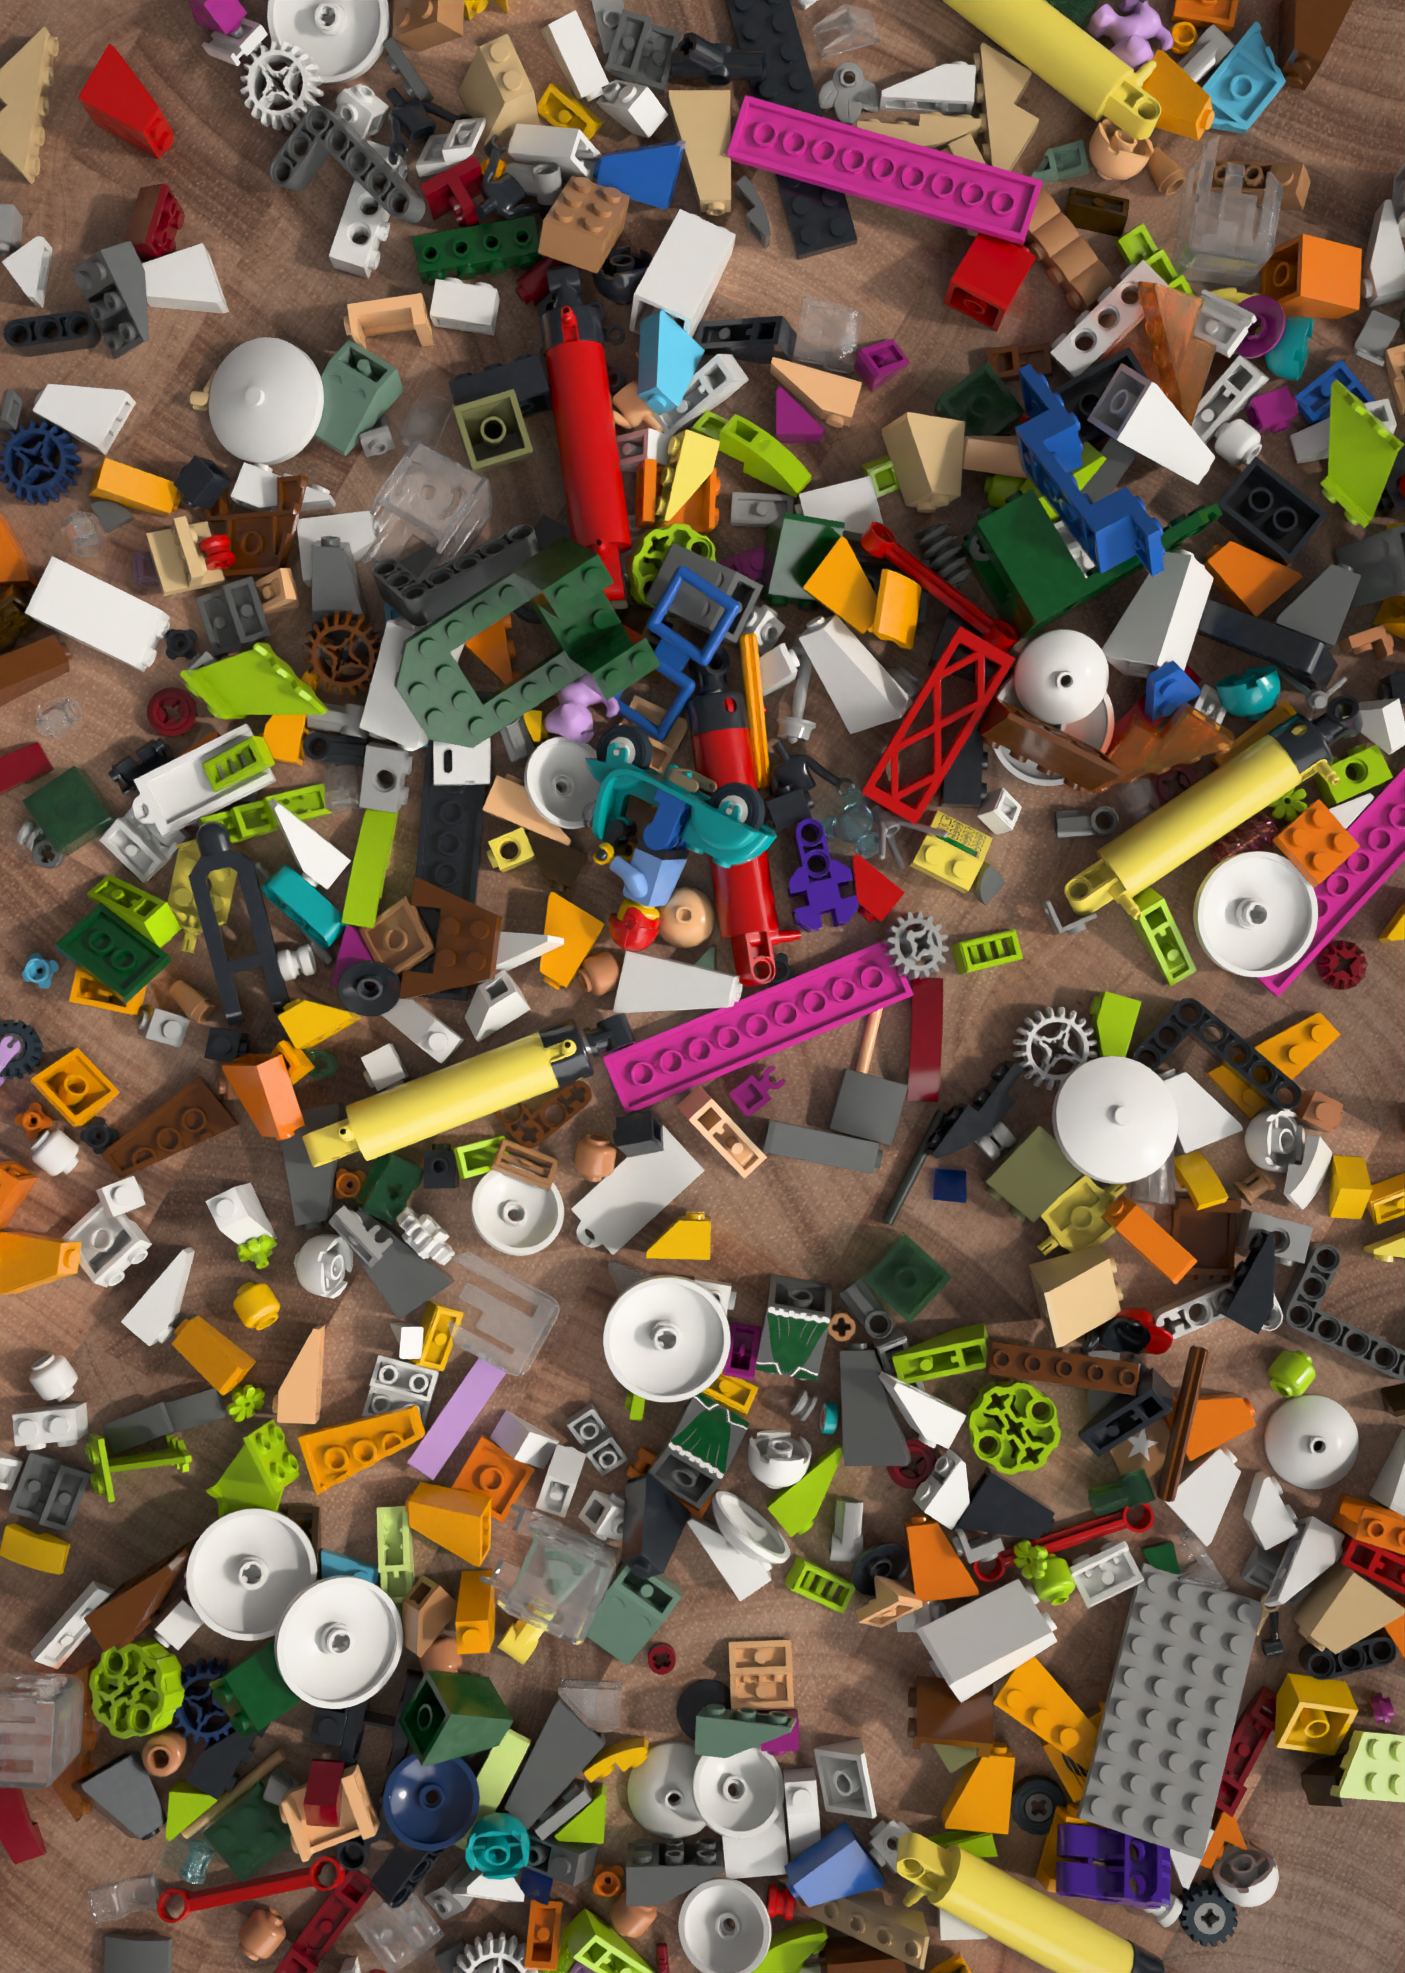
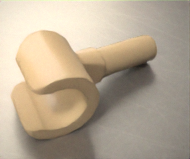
[190,370,217,411]
[1256,1593,1280,1636]

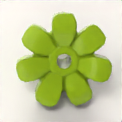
[1267,787,1307,821]
[236,1235,277,1269]
[227,1385,265,1422]
[1013,1539,1048,1580]

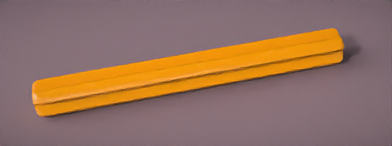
[739,633,770,788]

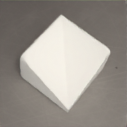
[977,788,1022,834]
[390,1322,424,1359]

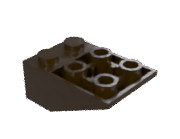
[0,582,39,653]

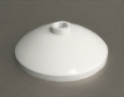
[1014,629,1109,724]
[524,737,601,829]
[471,1164,564,1256]
[1264,1394,1359,1489]
[712,1491,790,1564]
[628,1742,707,1839]
[691,1745,784,1839]
[678,1878,771,1973]

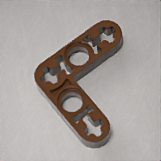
[493,1080,592,1148]

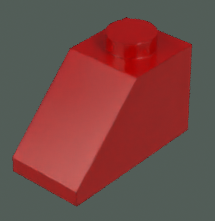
[851,853,905,923]

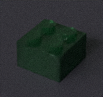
[934,362,1025,438]
[22,766,117,856]
[861,1231,952,1324]
[203,1780,292,1883]

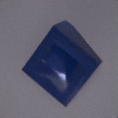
[933,1169,967,1203]
[520,1867,553,1905]

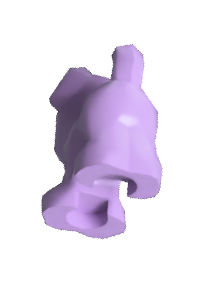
[1087,0,1174,73]
[545,680,620,744]

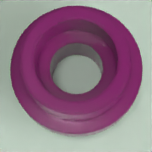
[1370,1692,1395,1725]

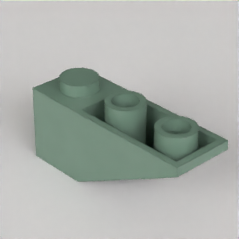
[694,1704,796,1758]

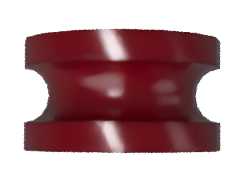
[648,1642,676,1675]

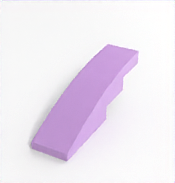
[407,1353,508,1481]

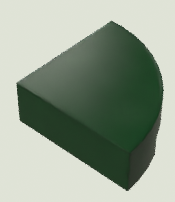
[1141,1540,1180,1574]

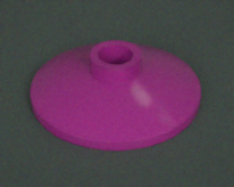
[1233,295,1285,358]

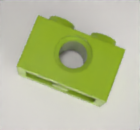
[1313,743,1393,807]

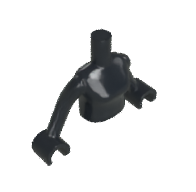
[386,88,473,165]
[475,134,551,220]
[764,740,855,826]

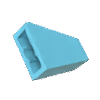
[637,309,705,415]

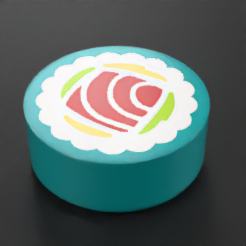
[819,1402,838,1435]

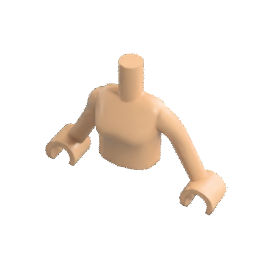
[612,352,663,432]

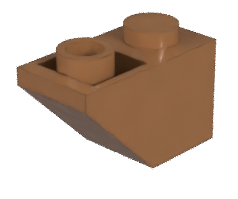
[401,1575,458,1658]

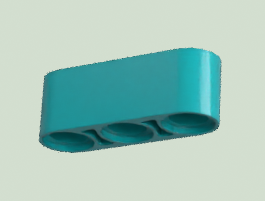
[261,864,349,948]

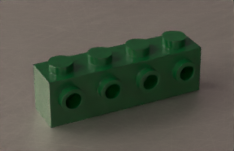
[412,215,542,286]

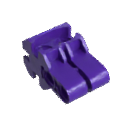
[786,818,859,933]
[1056,1824,1170,1909]

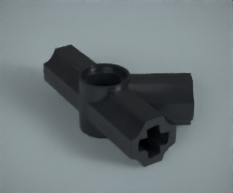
[671,32,767,86]

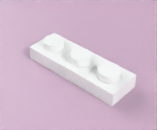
[31,1580,115,1669]

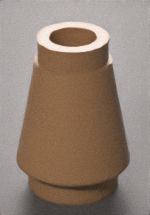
[1147,147,1186,196]
[169,980,216,1024]

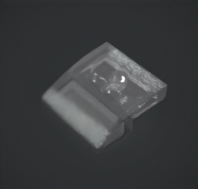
[793,296,863,374]
[353,1892,445,1973]

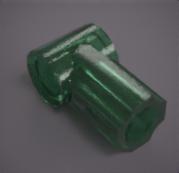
[1088,1469,1156,1516]

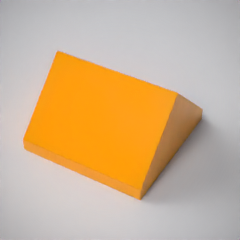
[30,1047,120,1127]

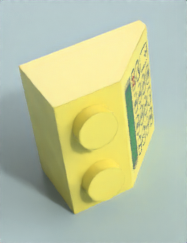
[909,811,993,894]

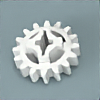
[396,1207,455,1266]

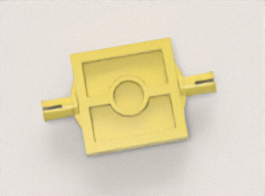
[1037,1174,1127,1257]

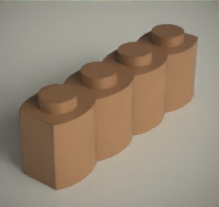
[1025,187,1117,313]

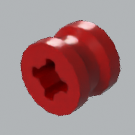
[198,535,236,570]
[766,1884,795,1921]

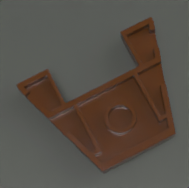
[204,475,308,577]
[399,877,502,1000]

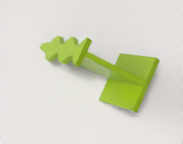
[1320,379,1405,528]
[179,643,328,719]
[206,1419,301,1518]
[85,1433,192,1503]

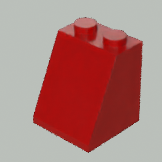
[78,44,174,160]
[943,233,1036,332]

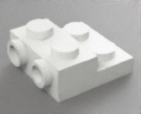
[62,1202,152,1287]

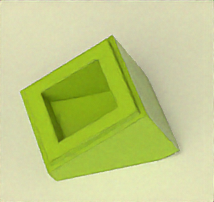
[861,455,900,498]

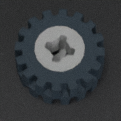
[1178,1880,1238,1947]

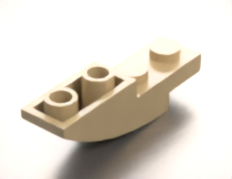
[856,112,981,151]

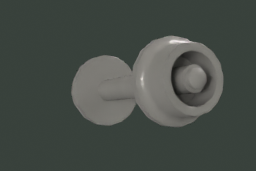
[775,634,816,745]

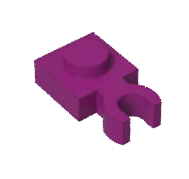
[728,1065,786,1118]

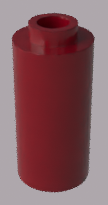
[515,256,582,306]

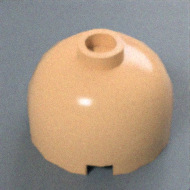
[1089,118,1154,180]
[656,886,716,948]

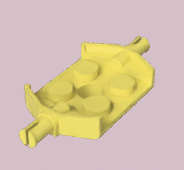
[167,839,237,953]

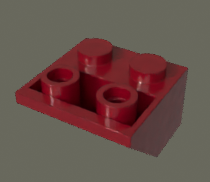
[124,184,185,262]

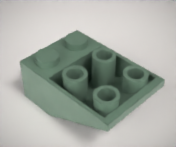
[314,339,404,457]
[576,1562,682,1665]

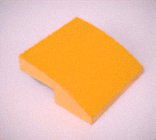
[872,569,922,649]

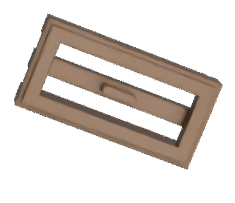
[490,1138,560,1191]

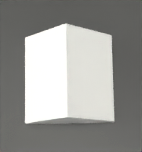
[814,1738,877,1819]

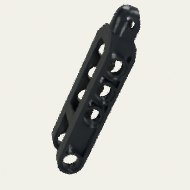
[188,821,290,1026]
[336,1669,423,1871]

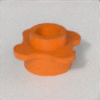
[15,1102,53,1140]
[334,1168,367,1201]
[592,1863,624,1897]

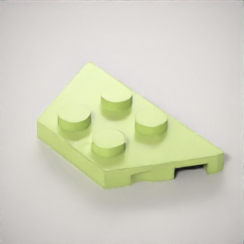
[1330,1730,1405,1802]

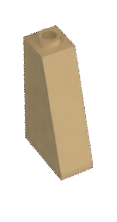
[669,90,731,216]

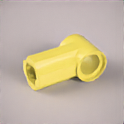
[497,1596,556,1665]

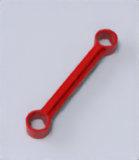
[860,522,1020,654]
[972,1497,1154,1582]
[157,1856,345,1923]

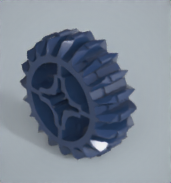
[0,420,82,506]
[173,1656,234,1746]

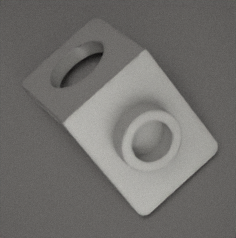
[1352,310,1400,366]
[1041,899,1098,936]
[424,1861,474,1920]

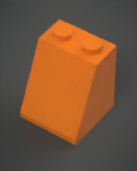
[1260,234,1362,319]

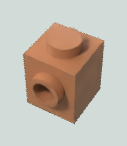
[1293,1090,1344,1133]

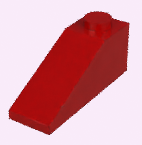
[1338,1532,1405,1595]

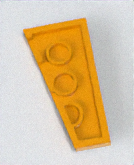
[1205,1012,1341,1119]
[298,1404,425,1496]
[993,1656,1098,1771]

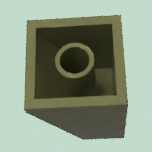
[453,389,533,476]
[982,1124,1082,1223]

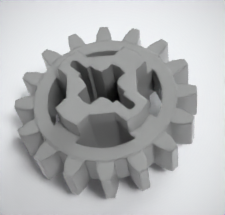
[882,911,949,980]

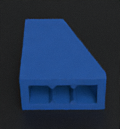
[593,140,686,210]
[784,1821,887,1907]

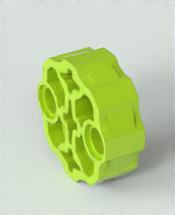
[625,523,716,616]
[965,1378,1061,1475]
[89,1638,185,1739]

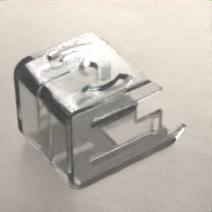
[1171,134,1283,290]
[360,440,493,579]
[447,1251,560,1376]
[479,1504,622,1645]
[0,1672,84,1789]

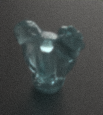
[820,787,879,859]

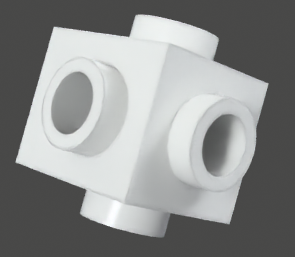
[335,84,389,139]
[737,605,786,656]
[578,1490,625,1541]
[867,1820,912,1874]

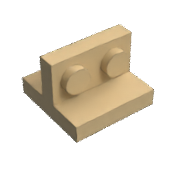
[145,516,225,596]

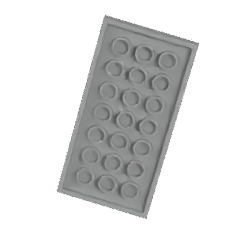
[1076,1563,1262,1860]

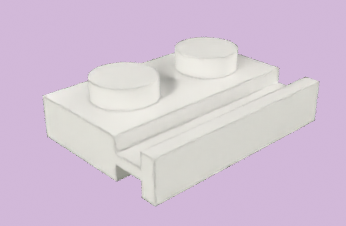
[202,18,268,66]
[1177,289,1257,358]

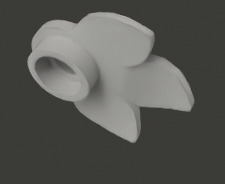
[818,62,879,125]

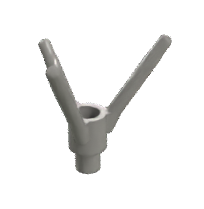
[1274,665,1347,721]
[871,804,948,870]

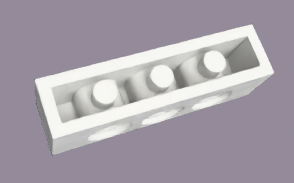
[329,141,409,279]
[1050,260,1169,379]

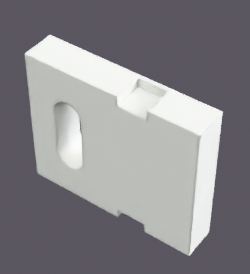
[433,737,491,786]

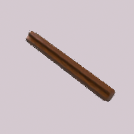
[1157,1345,1209,1502]

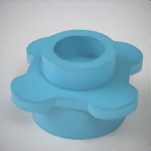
[22,953,59,989]

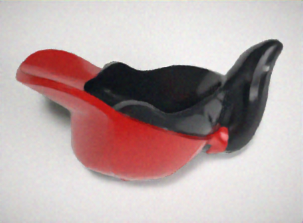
[1080,1307,1173,1355]

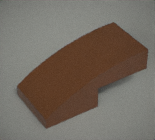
[986,342,1053,382]

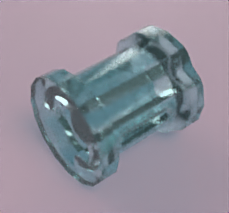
[178,1840,216,1884]

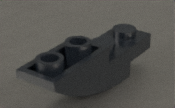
[923,1060,1025,1159]

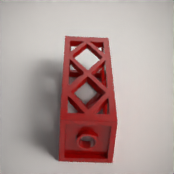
[861,626,1015,825]

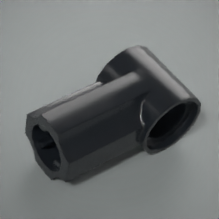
[303,732,368,767]

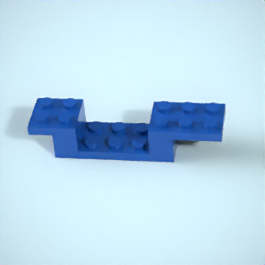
[1015,364,1165,577]

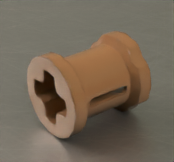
[1233,1166,1276,1206]
[828,1309,856,1341]

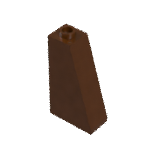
[0,634,72,707]

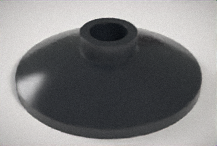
[338,960,401,1017]
[851,1542,910,1596]
[677,1679,731,1741]

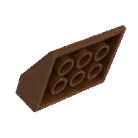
[977,697,1123,791]
[84,1535,200,1652]

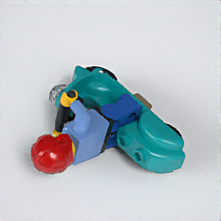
[582,724,777,952]

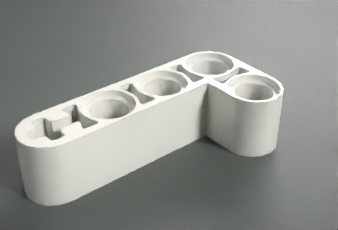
[1151,1276,1283,1339]

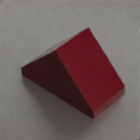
[303,1759,345,1828]

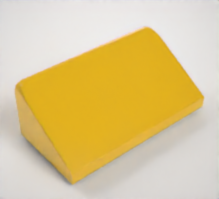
[536,83,603,140]
[1366,1173,1405,1226]
[409,1301,464,1372]
[701,1371,758,1419]

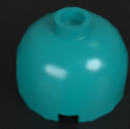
[1265,316,1314,381]
[1215,666,1281,721]
[465,1812,530,1880]

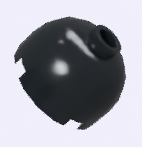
[592,246,653,305]

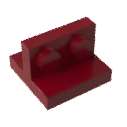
[420,155,483,227]

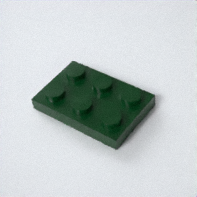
[55,903,171,1004]

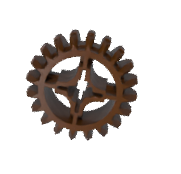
[303,610,384,695]

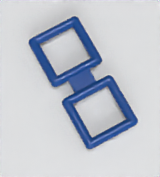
[614,565,740,742]

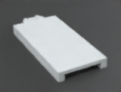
[132,724,276,837]
[571,1125,705,1255]

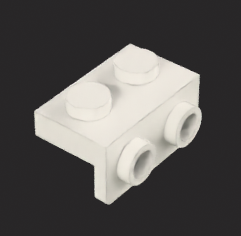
[1069,1540,1144,1609]

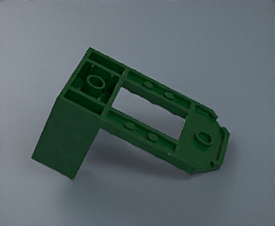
[960,489,1223,644]
[394,536,661,748]

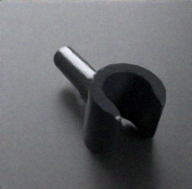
[1261,1611,1283,1658]

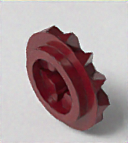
[147,687,198,738]
[1150,761,1199,806]
[1317,940,1369,990]
[887,1438,937,1489]

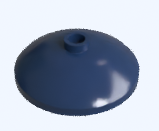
[383,1753,480,1851]

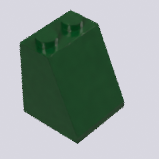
[759,512,845,612]
[209,1635,302,1738]
[398,1670,514,1766]

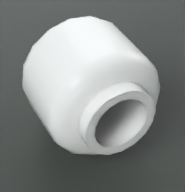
[1214,419,1262,466]
[30,1130,79,1176]
[29,1353,78,1402]

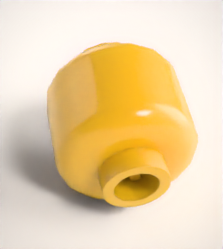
[233,1282,280,1330]

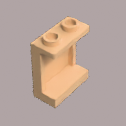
[343,293,434,350]
[279,1764,380,1862]

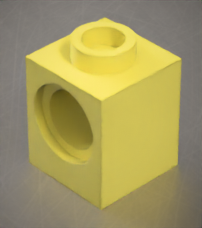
[486,827,536,873]

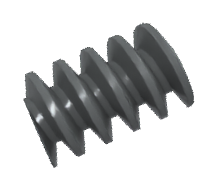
[913,523,973,588]

